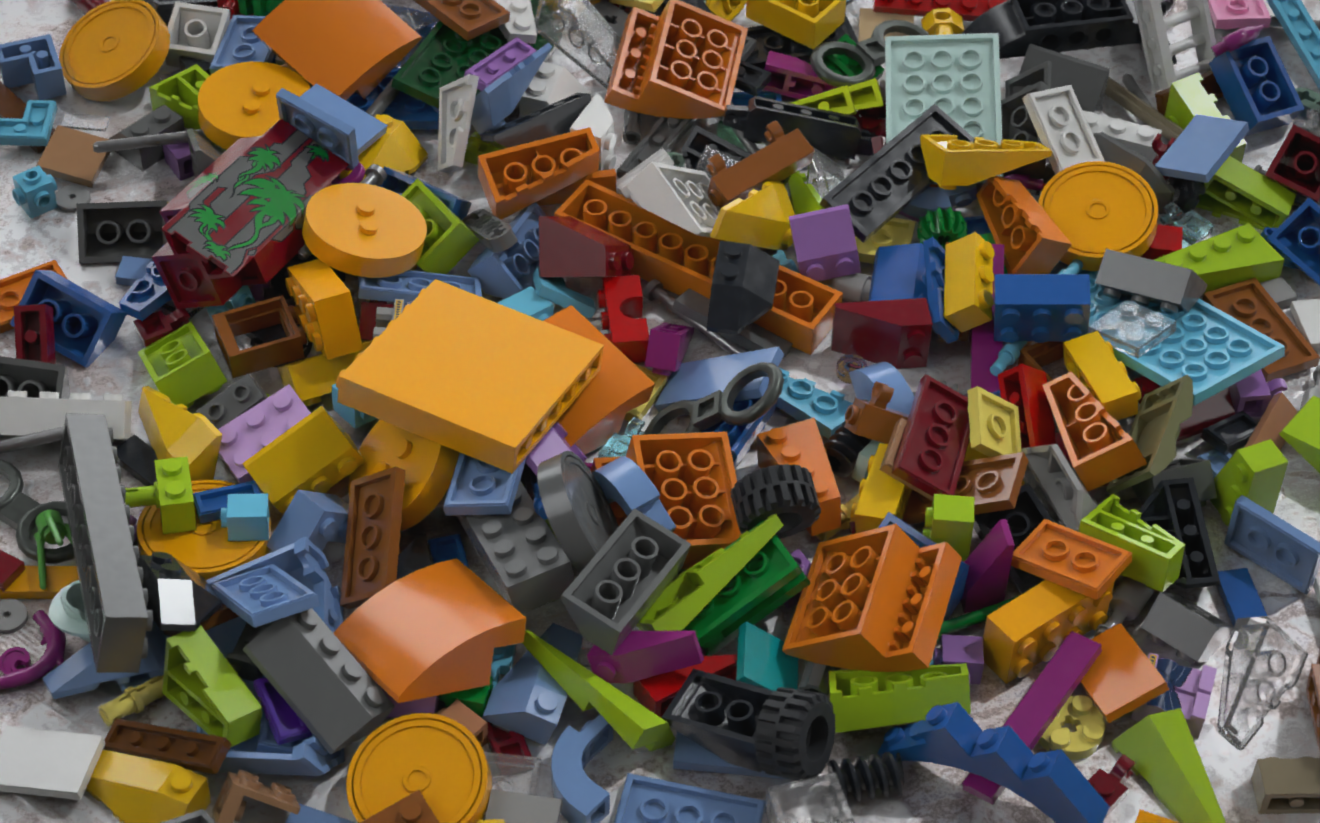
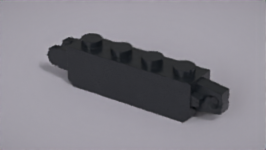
[723,96,877,160]

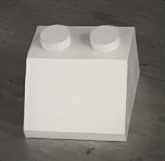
[165,2,230,68]
[519,62,591,117]
[570,94,617,171]

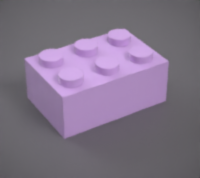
[218,384,311,491]

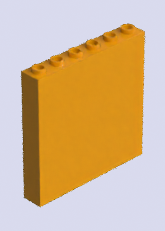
[336,279,604,473]

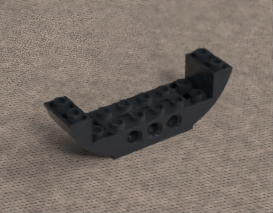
[962,0,1177,64]

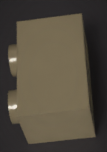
[1251,756,1320,814]

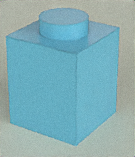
[221,493,270,541]

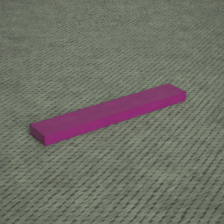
[970,244,1004,392]
[962,631,1102,805]

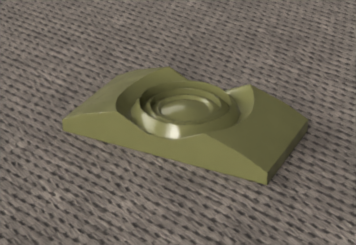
[1106,375,1193,494]

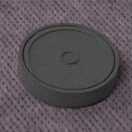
[537,451,619,573]

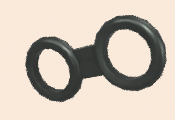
[810,20,929,88]
[644,362,784,435]
[0,459,75,564]

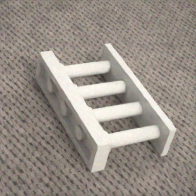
[1134,0,1216,96]

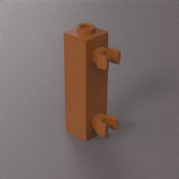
[706,120,815,209]
[844,381,909,444]

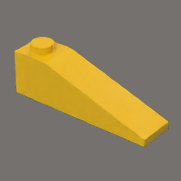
[339,114,428,186]
[85,749,211,823]

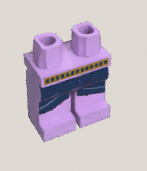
[1131,652,1217,739]

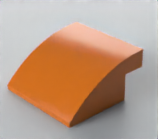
[252,0,422,100]
[604,0,748,119]
[544,305,655,455]
[590,432,741,570]
[782,524,962,672]
[333,558,527,703]

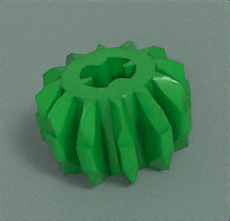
[917,206,968,250]

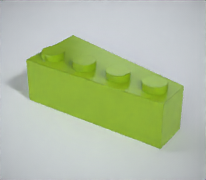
[1154,223,1285,299]
[829,663,971,733]

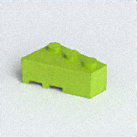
[1079,493,1185,592]
[162,625,262,747]

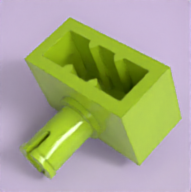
[125,456,196,534]

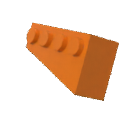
[478,127,600,220]
[976,176,1072,274]
[1042,371,1147,492]
[756,417,841,536]

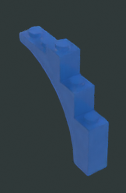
[877,702,1110,823]

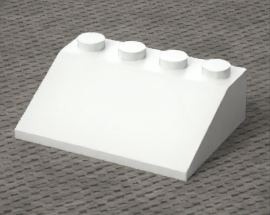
[627,162,720,237]

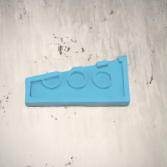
[776,367,853,439]

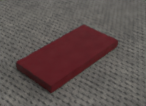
[891,374,970,497]

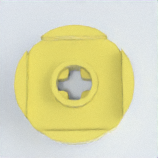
[1038,695,1105,760]

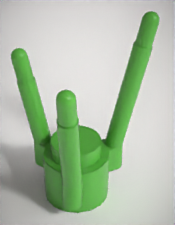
[34,510,73,590]

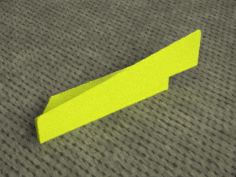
[791,78,884,115]

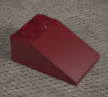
[831,298,933,369]

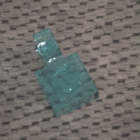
[1159,202,1214,245]
[598,417,645,458]

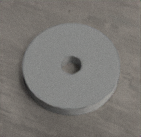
[55,184,91,212]
[0,599,28,634]

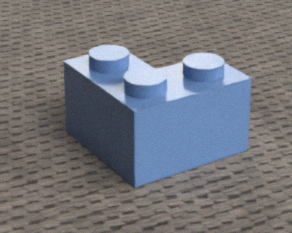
[0,34,67,100]
[267,490,349,551]

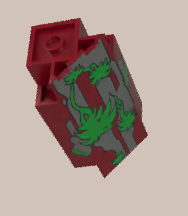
[152,118,349,309]

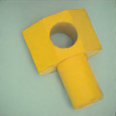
[921,8,964,35]

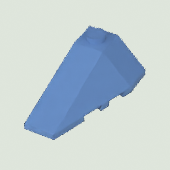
[471,43,552,135]
[467,202,547,299]
[42,621,170,699]
[482,623,584,746]

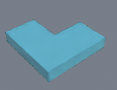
[0,100,57,146]
[532,266,596,318]

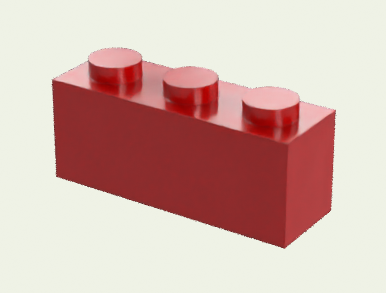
[998,364,1056,450]

